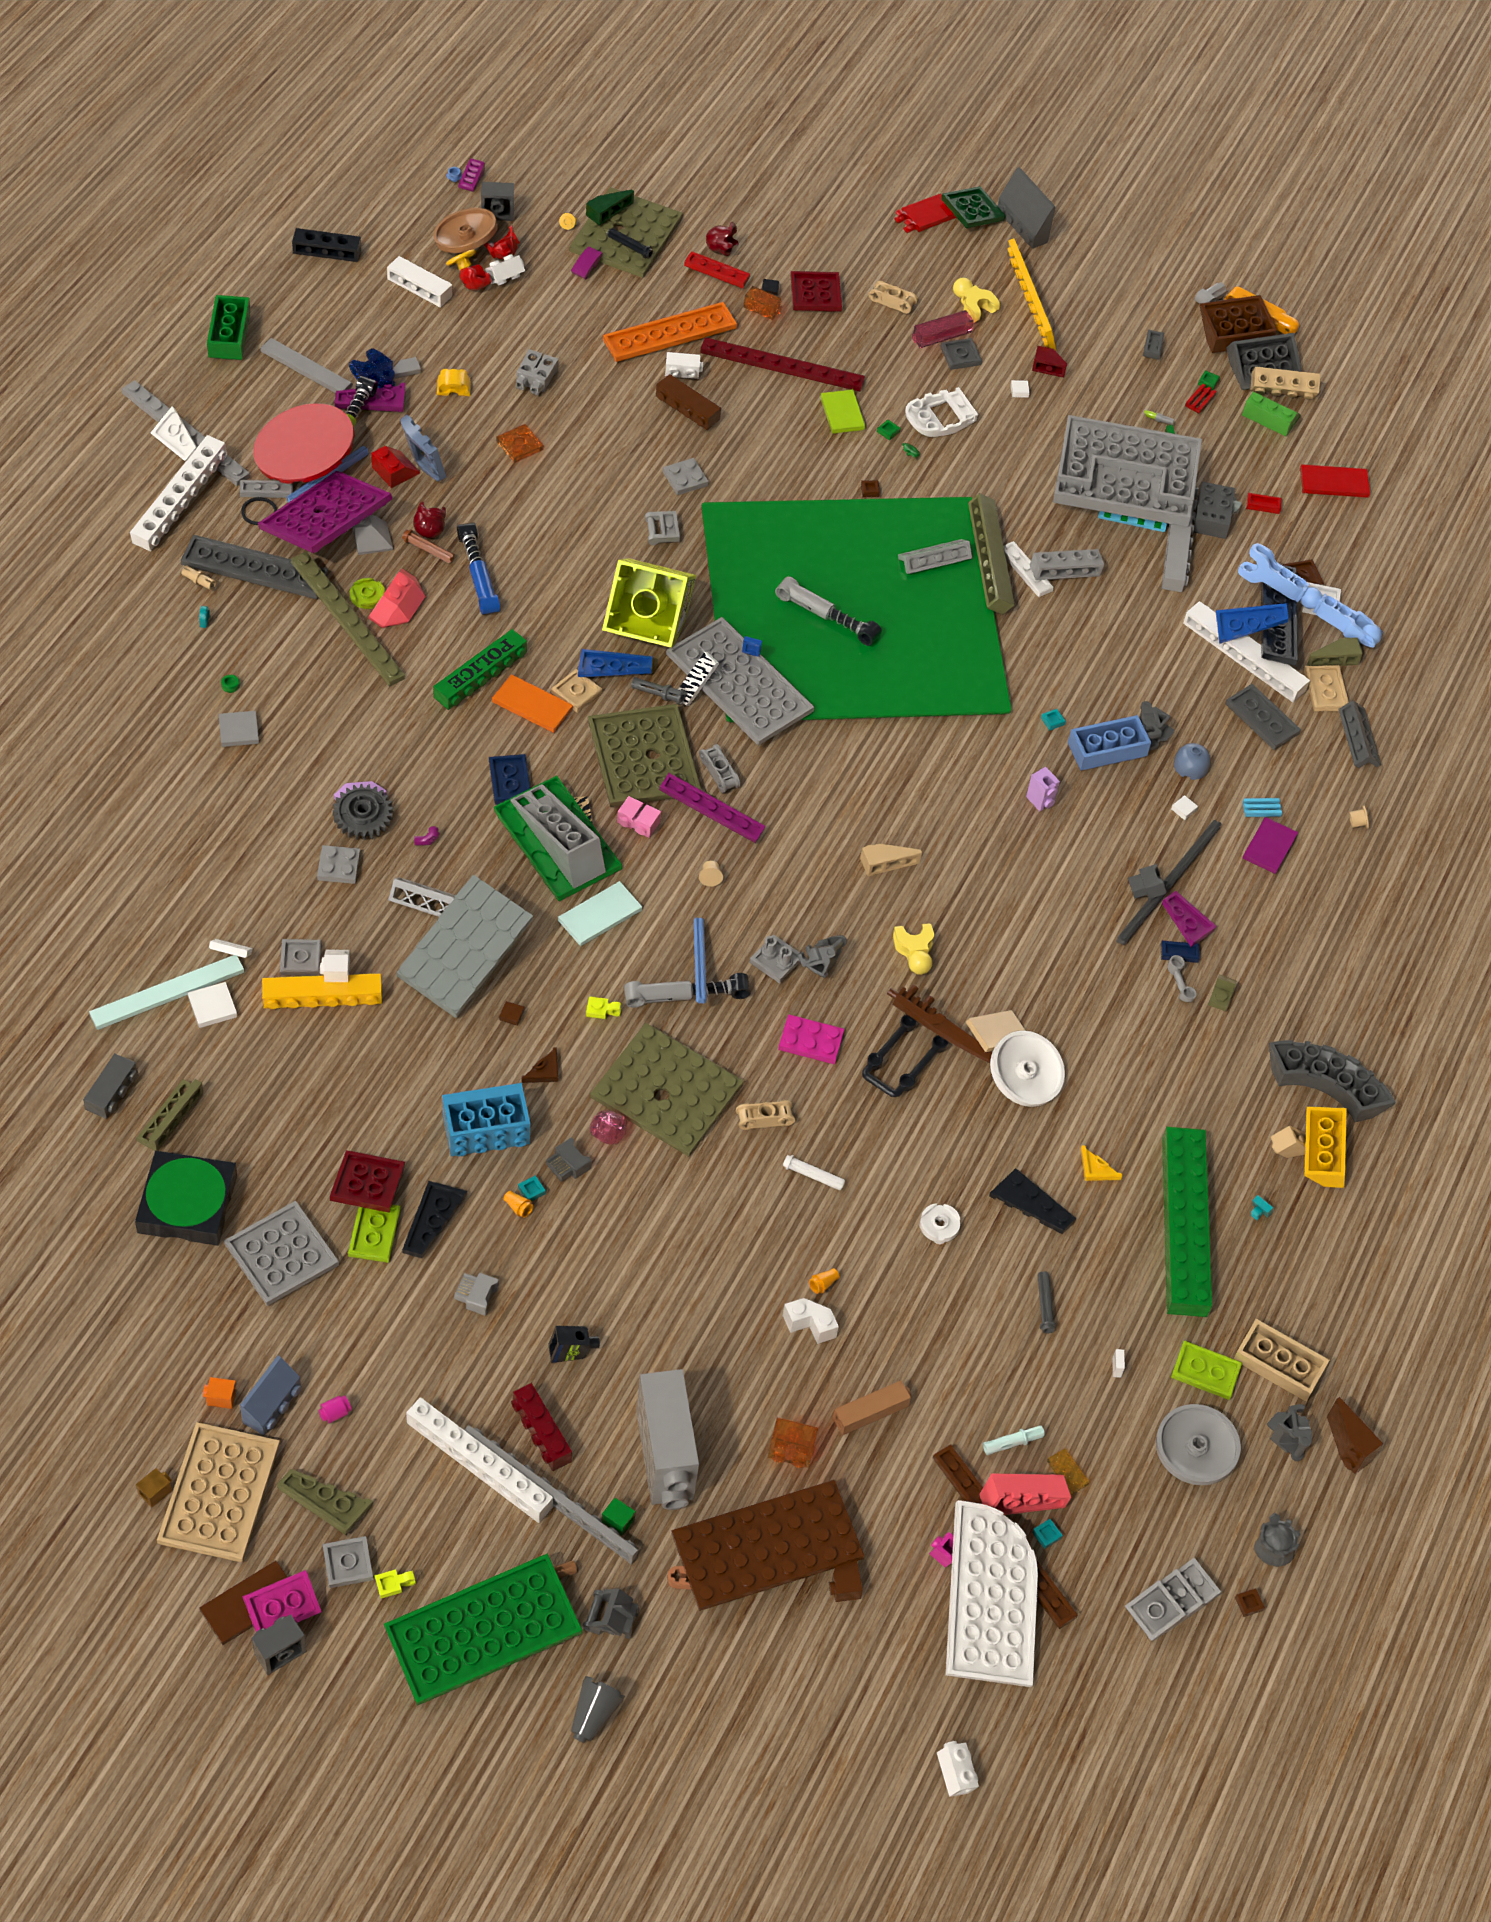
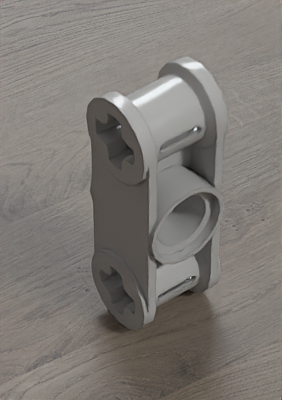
[699,744,740,793]

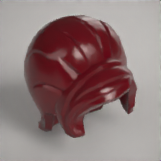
[706,222,739,256]
[413,502,446,538]

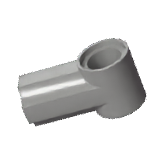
[1195,282,1227,304]

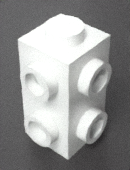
[485,254,525,285]
[665,352,703,379]
[937,1741,979,1797]

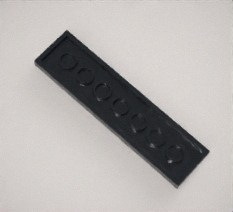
[1261,564,1298,665]

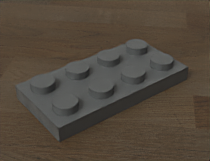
[1225,684,1301,750]

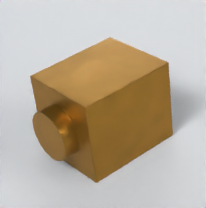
[136,1468,172,1508]

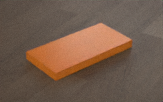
[492,674,573,733]

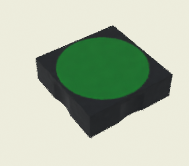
[135,1150,237,1246]

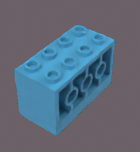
[442,1083,530,1157]

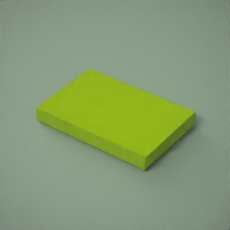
[820,390,865,434]
[348,1205,401,1263]
[1171,1340,1242,1400]

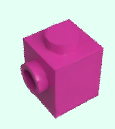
[929,1532,953,1568]

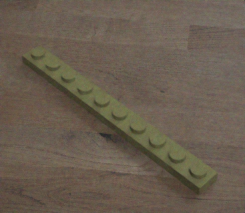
[291,552,405,687]

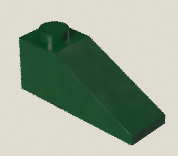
[586,189,634,225]

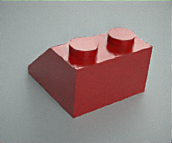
[371,446,420,488]

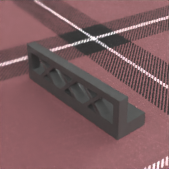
[1338,700,1381,768]

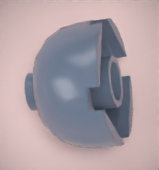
[1174,743,1211,780]

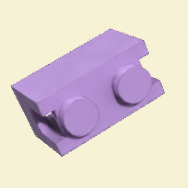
[1026,767,1060,811]

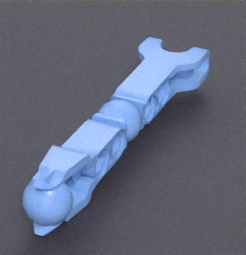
[1238,543,1383,648]

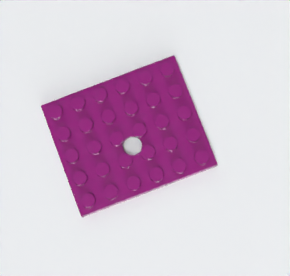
[258,471,393,553]

